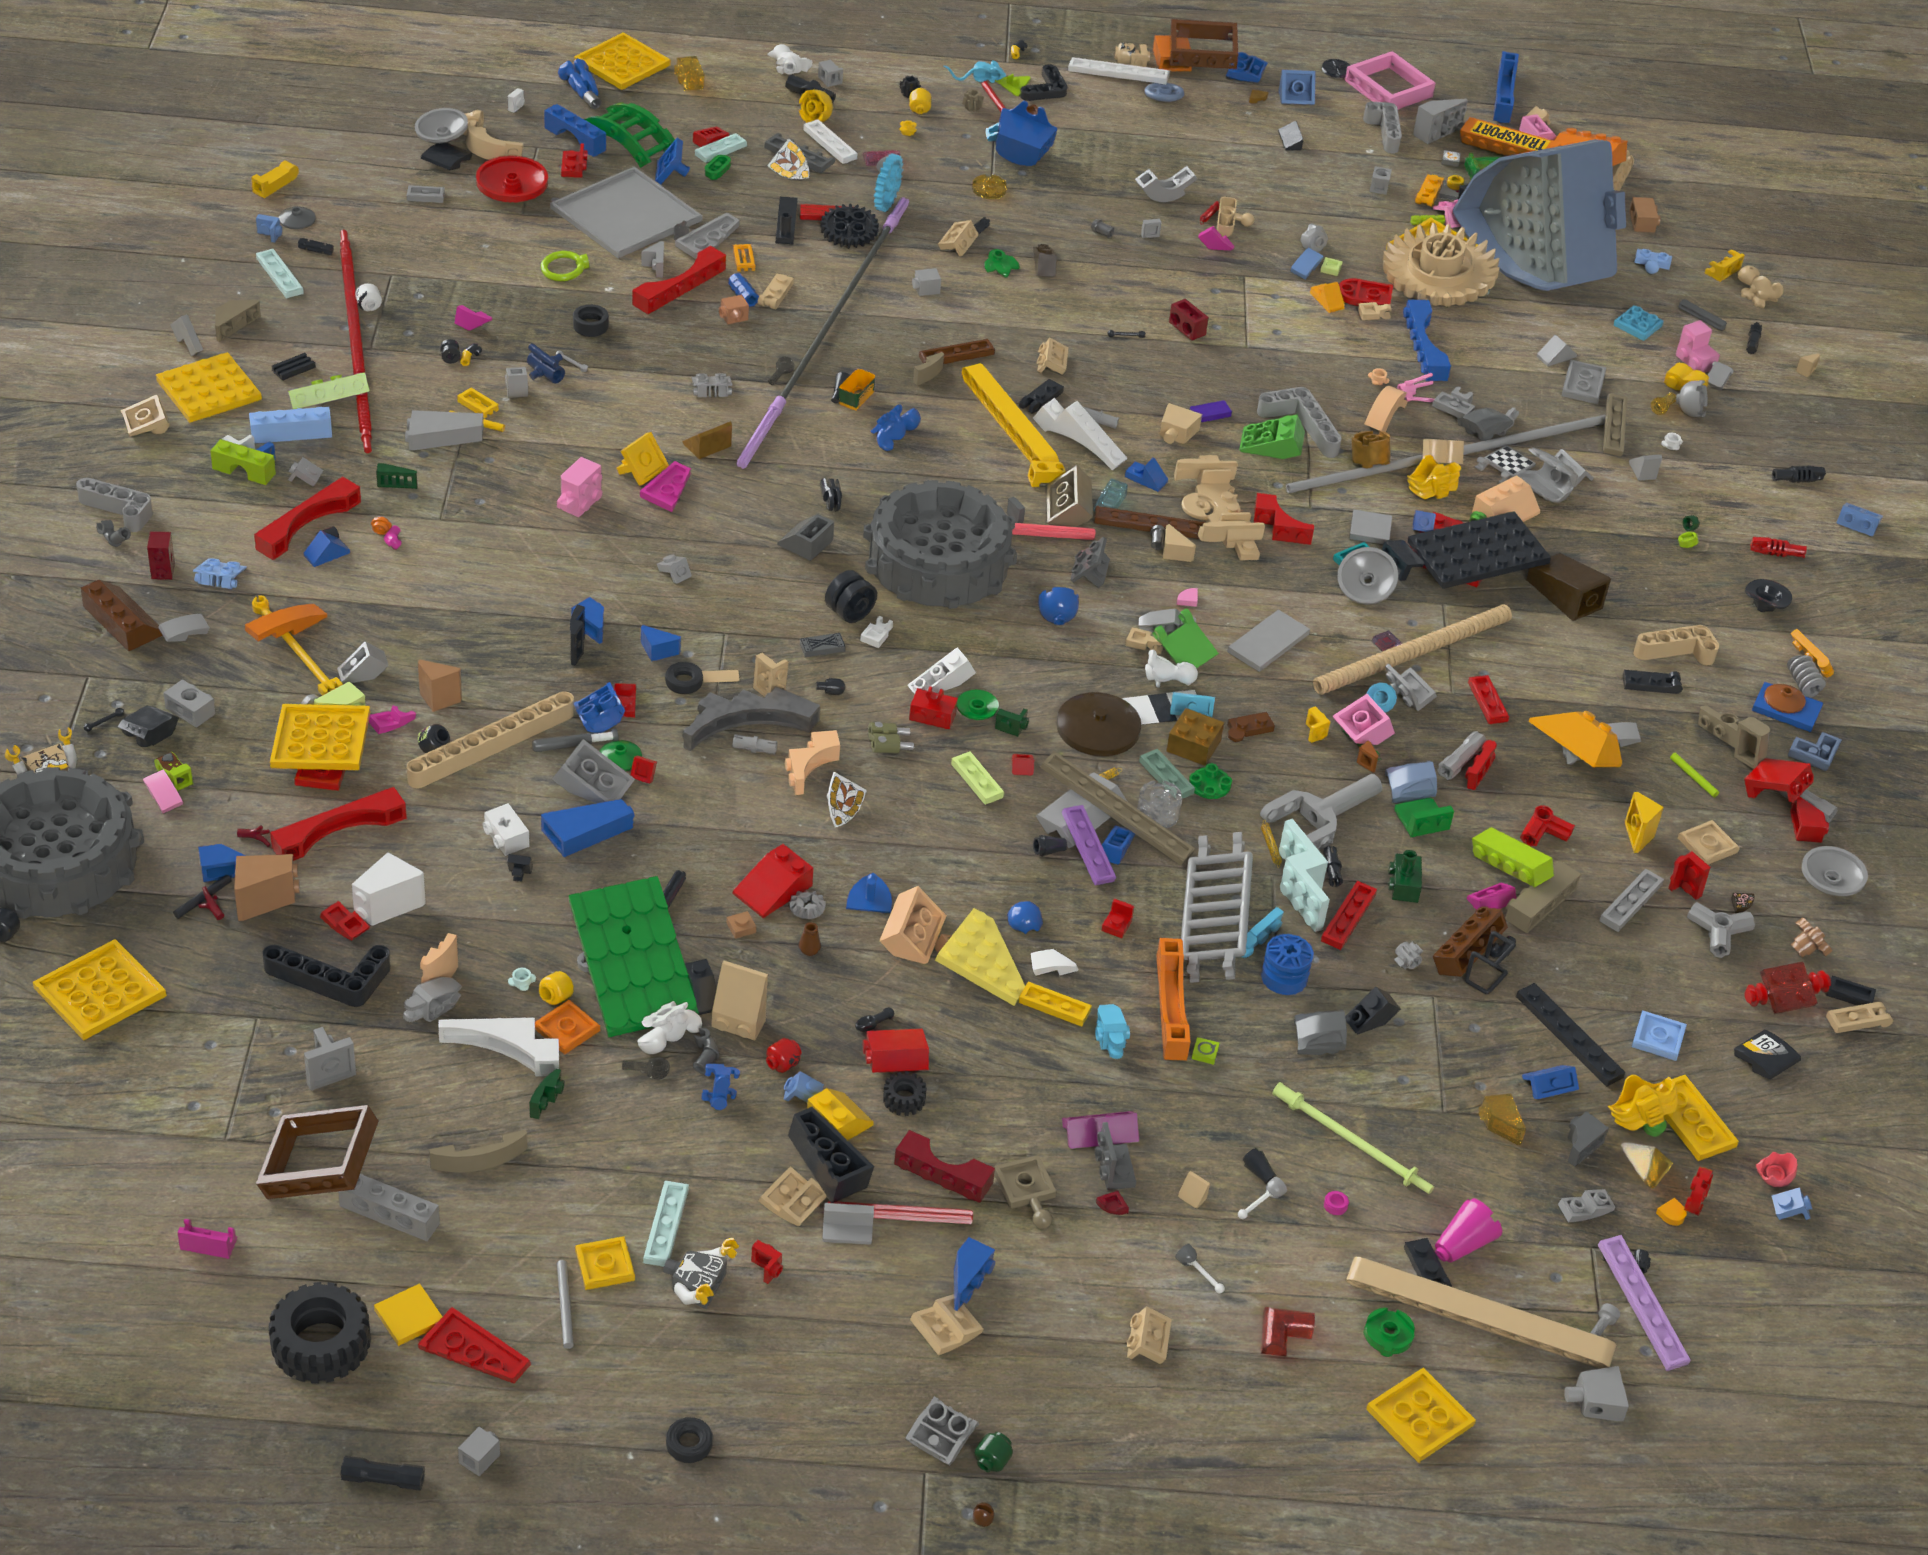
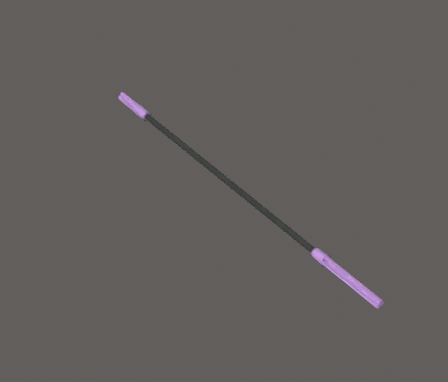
[736,197,909,469]

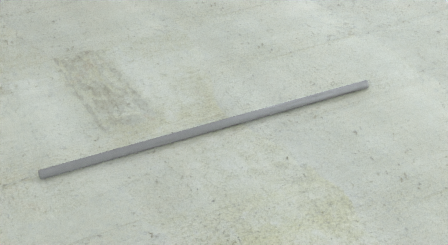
[1286,414,1606,493]

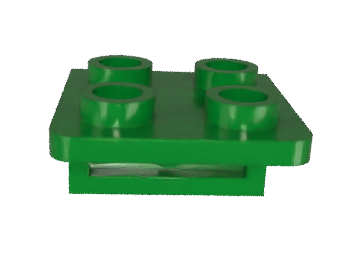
[1394,798,1454,837]

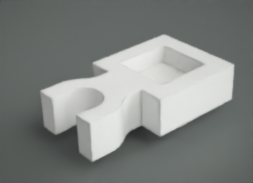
[860,616,893,648]

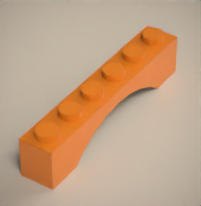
[1157,938,1190,1061]

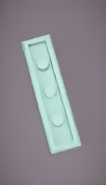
[256,249,304,298]
[643,1181,689,1267]

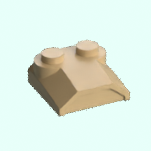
[120,395,170,437]

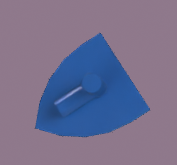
[846,873,892,913]

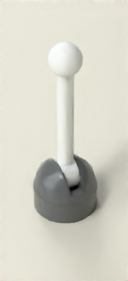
[1175,1244,1225,1293]

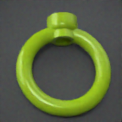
[541,251,590,282]

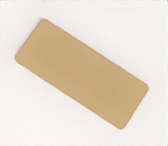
[702,670,740,683]

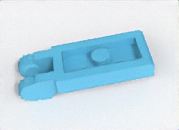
[1242,907,1284,958]

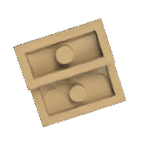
[758,1166,827,1226]
[910,1294,983,1355]

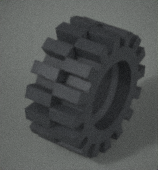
[883,1071,927,1116]

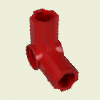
[1520,805,1575,847]

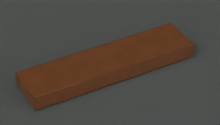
[919,339,995,364]

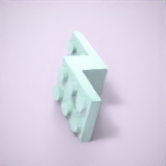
[1279,819,1330,933]

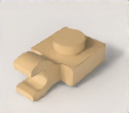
[1358,302,1392,320]
[1126,627,1163,654]

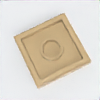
[1678,820,1740,865]

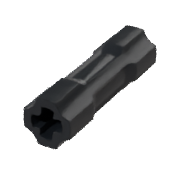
[340,1456,425,1491]

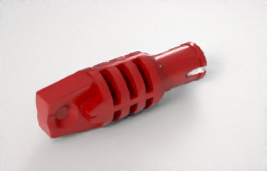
[1750,537,1807,558]

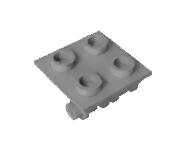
[692,373,732,398]

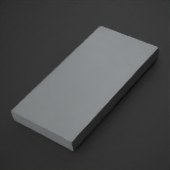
[1227,609,1310,672]

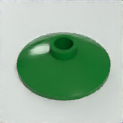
[957,689,999,720]
[599,740,642,771]

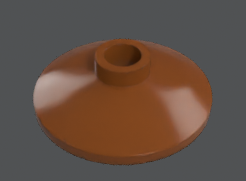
[1764,684,1806,713]

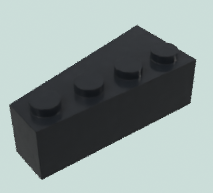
[788,1107,874,1203]

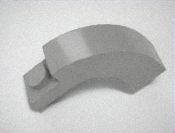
[1135,166,1198,202]

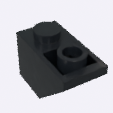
[1345,987,1401,1034]

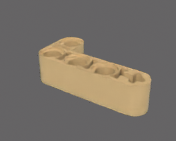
[1633,625,1719,665]

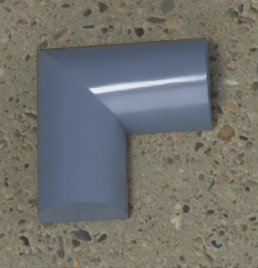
[1788,732,1842,771]

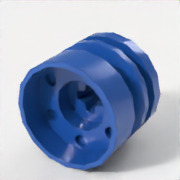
[1261,934,1314,995]

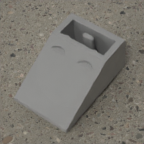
[1413,99,1468,144]

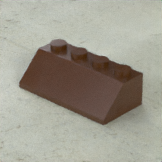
[81,580,163,652]

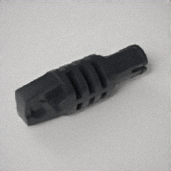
[1772,465,1826,483]

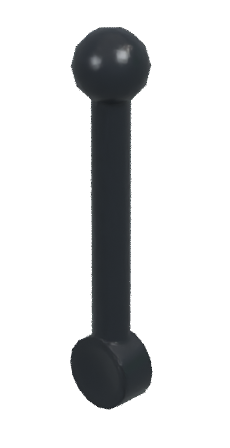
[1107,330,1146,338]
[84,708,124,732]

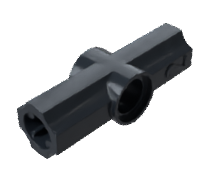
[785,74,836,103]

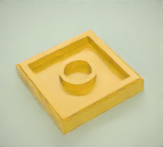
[575,1236,635,1290]
[374,1283,442,1346]

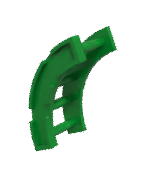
[584,102,675,168]

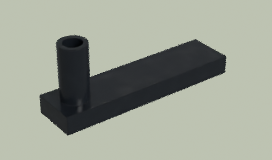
[775,196,798,245]

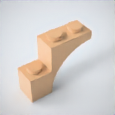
[785,730,840,795]

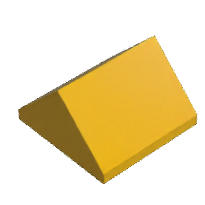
[1625,792,1664,853]

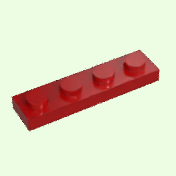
[1321,881,1377,950]

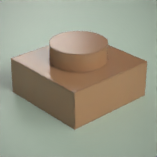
[727,911,756,939]

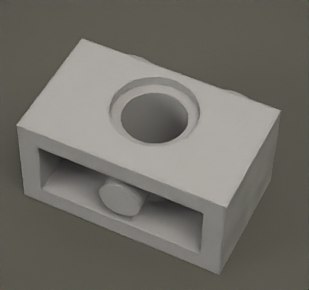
[163,679,215,728]

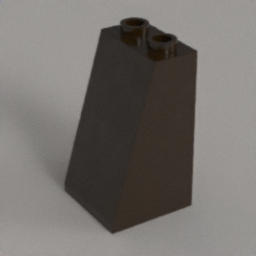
[1526,553,1611,621]

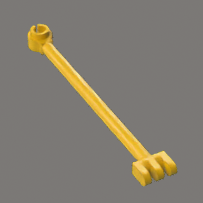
[252,595,343,696]

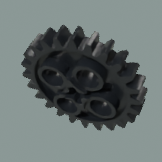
[820,204,879,249]

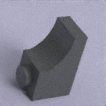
[1568,1111,1609,1167]

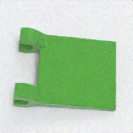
[1152,608,1219,669]

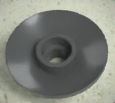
[279,206,316,229]

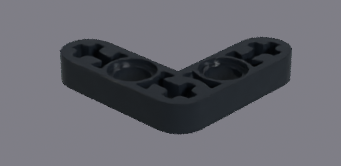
[1020,64,1068,101]

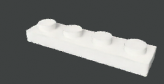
[804,120,857,164]

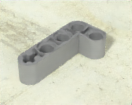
[1363,102,1402,154]
[76,478,153,532]

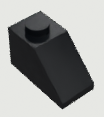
[685,959,717,1015]

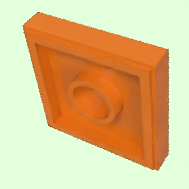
[535,1000,600,1055]

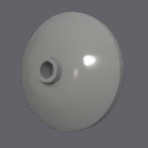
[415,108,468,144]
[1338,547,1398,605]
[1801,846,1868,896]

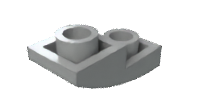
[158,614,210,642]
[1608,722,1641,747]
[1558,1189,1616,1223]

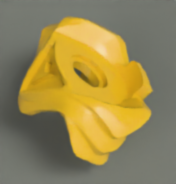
[1407,455,1461,499]
[1608,1075,1678,1131]

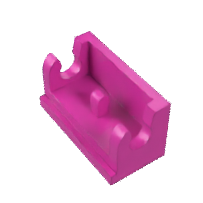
[177,1219,237,1259]

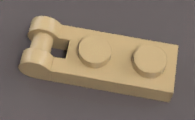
[758,274,794,310]
[1826,1002,1893,1033]

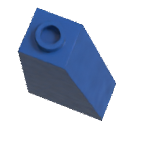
[541,799,635,857]

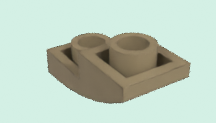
[913,352,944,386]

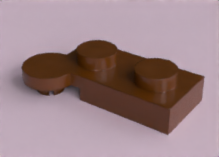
[1227,712,1275,742]

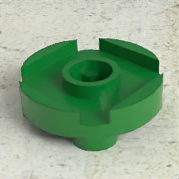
[1363,1308,1415,1357]

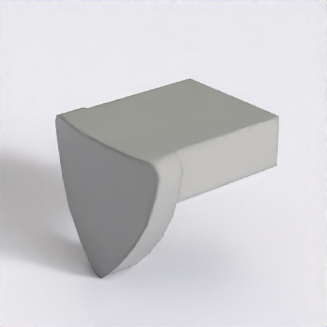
[1708,361,1734,391]

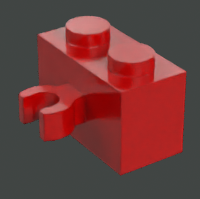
[909,686,958,730]

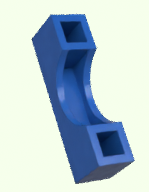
[544,104,606,157]

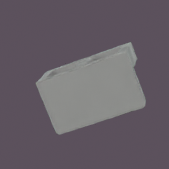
[1555,449,1594,487]
[822,1203,874,1245]

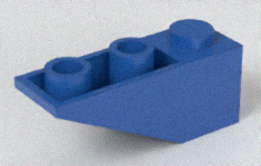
[954,1237,996,1311]

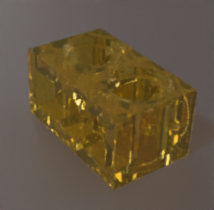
[674,56,704,91]

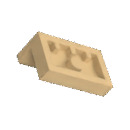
[938,220,978,256]
[1037,338,1068,375]
[753,653,789,697]
[1127,1306,1172,1364]

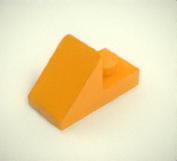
[1310,282,1345,313]

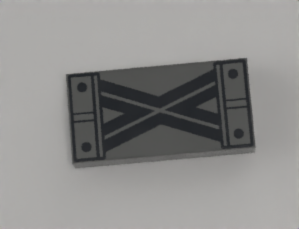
[800,633,846,657]

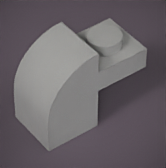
[505,367,528,398]

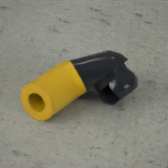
[1011,40,1028,59]
[460,343,482,366]

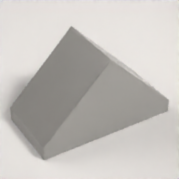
[1537,335,1577,367]
[1629,455,1662,481]

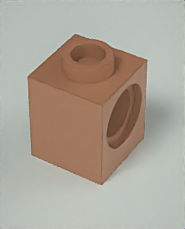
[719,295,749,325]

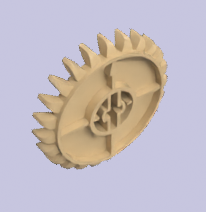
[1383,223,1500,306]

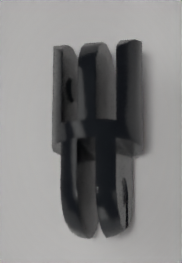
[820,478,842,512]

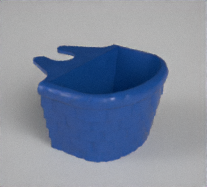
[996,101,1057,166]

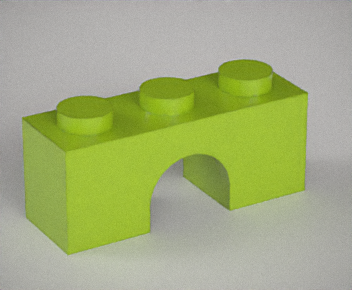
[210,439,276,485]

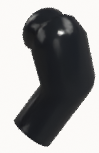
[1489,936,1516,958]

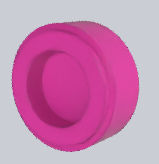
[1324,1191,1349,1215]

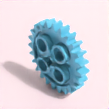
[874,153,903,212]

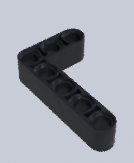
[262,944,391,1007]

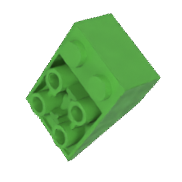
[1239,414,1305,459]

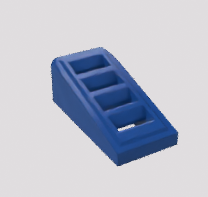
[1102,826,1135,865]

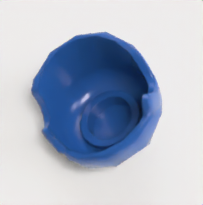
[1007,901,1043,934]

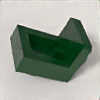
[995,708,1030,737]

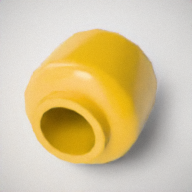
[909,88,932,114]
[539,971,574,1005]

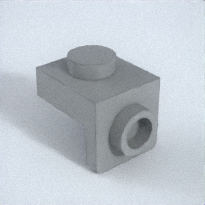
[288,457,323,487]
[657,554,692,584]

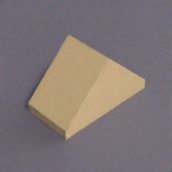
[1163,524,1196,562]

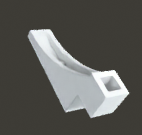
[1033,398,1127,471]
[439,1018,559,1077]

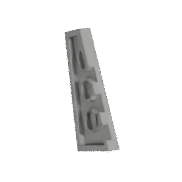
[675,213,740,259]

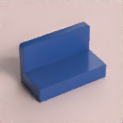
[1522,1065,1579,1099]

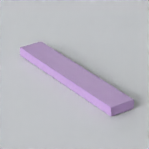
[1598,1235,1691,1371]

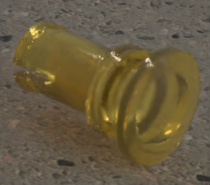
[1651,392,1676,415]

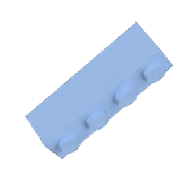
[249,407,332,444]

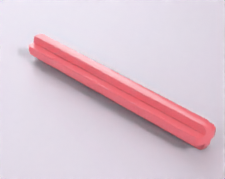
[1012,523,1095,540]

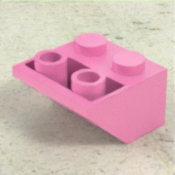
[1519,115,1557,141]

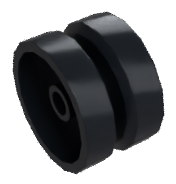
[825,570,878,623]

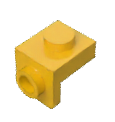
[1306,706,1330,743]

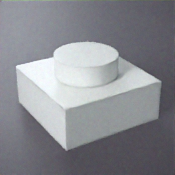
[508,88,524,113]

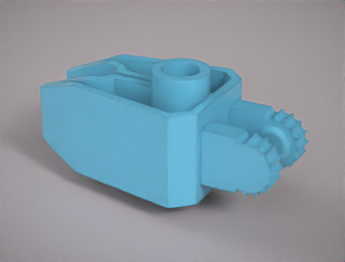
[1095,1004,1130,1059]

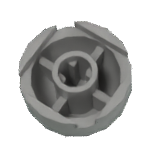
[1676,380,1708,417]

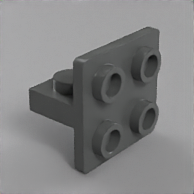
[1070,537,1110,588]

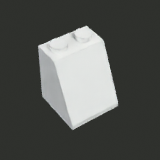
[352,853,426,926]

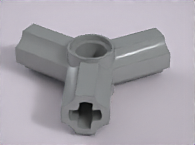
[1687,902,1755,958]

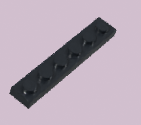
[1516,983,1625,1087]

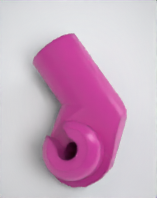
[384,525,402,550]

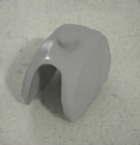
[1516,448,1578,503]

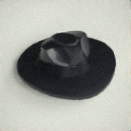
[1745,579,1792,612]

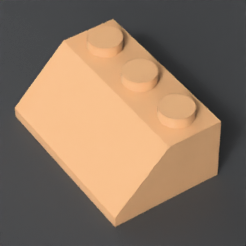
[1472,475,1540,522]
[880,886,947,964]

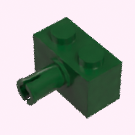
[1388,850,1422,903]

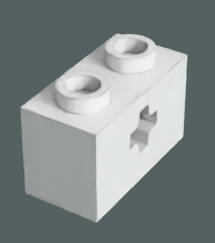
[483,803,529,856]

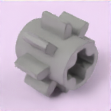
[1394,941,1423,970]

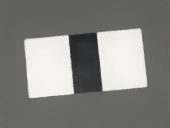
[1122,690,1197,725]

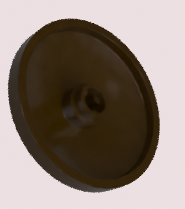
[1057,692,1141,756]

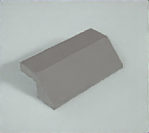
[1036,772,1128,848]

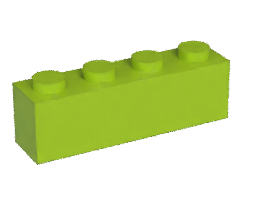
[1472,827,1554,887]

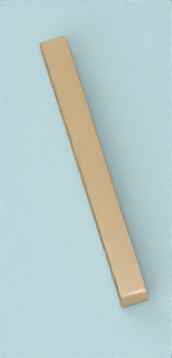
[1346,1257,1617,1369]

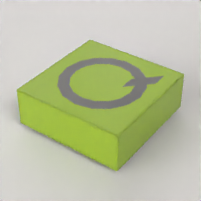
[1192,1037,1220,1065]

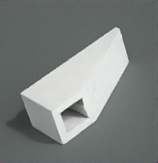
[908,647,976,694]

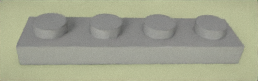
[1599,869,1664,932]

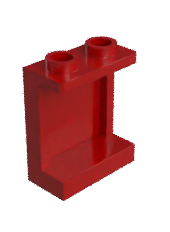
[1744,758,1814,802]

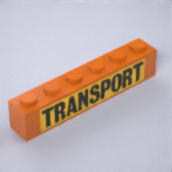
[1460,117,1561,156]

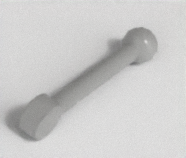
[556,350,588,372]

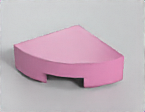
[1177,588,1198,607]

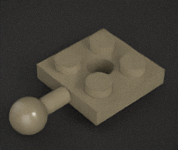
[994,1155,1057,1229]

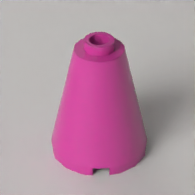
[1435,1198,1503,1263]

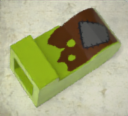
[154,752,193,791]

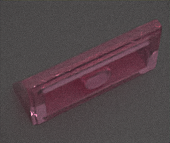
[862,150,900,166]

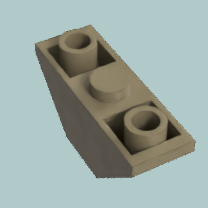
[215,300,261,342]

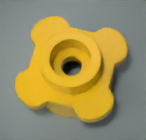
[899,121,917,136]

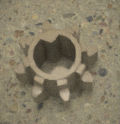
[962,89,984,112]

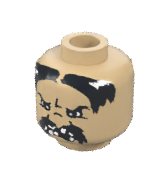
[1115,43,1139,65]

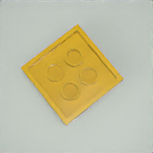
[1366,1368,1476,1463]

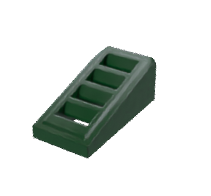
[376,463,418,489]

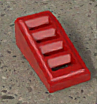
[693,126,729,147]

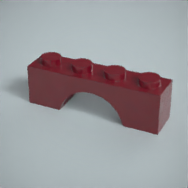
[894,1130,995,1203]

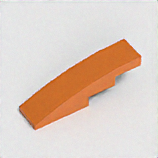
[245,604,327,642]

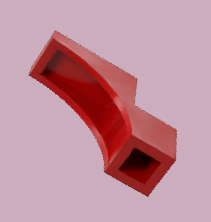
[1253,493,1314,545]

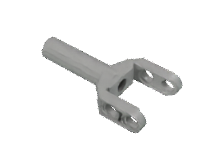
[1260,774,1382,850]

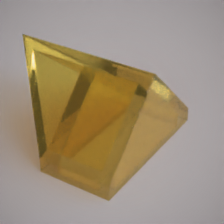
[1620,1143,1673,1189]

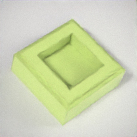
[1320,257,1343,276]

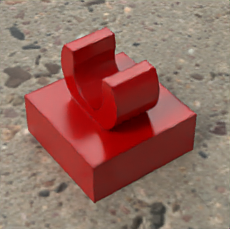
[630,756,657,784]

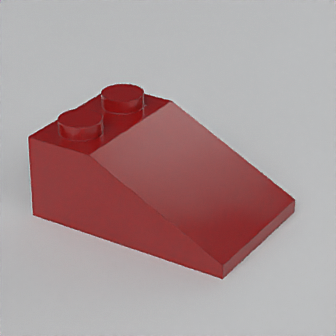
[733,844,814,918]

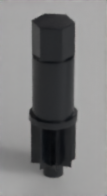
[1746,322,1762,354]

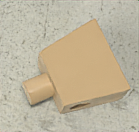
[1160,403,1202,444]

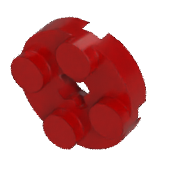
[1684,1167,1714,1216]

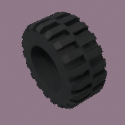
[269,1282,371,1384]

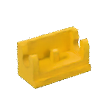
[1705,250,1745,282]

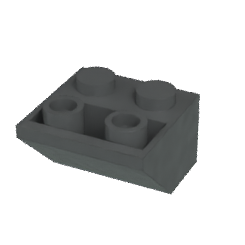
[777,514,834,561]

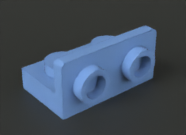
[1837,502,1883,536]

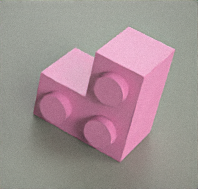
[1676,320,1720,373]

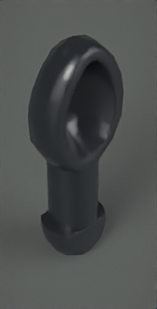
[855,1007,895,1032]

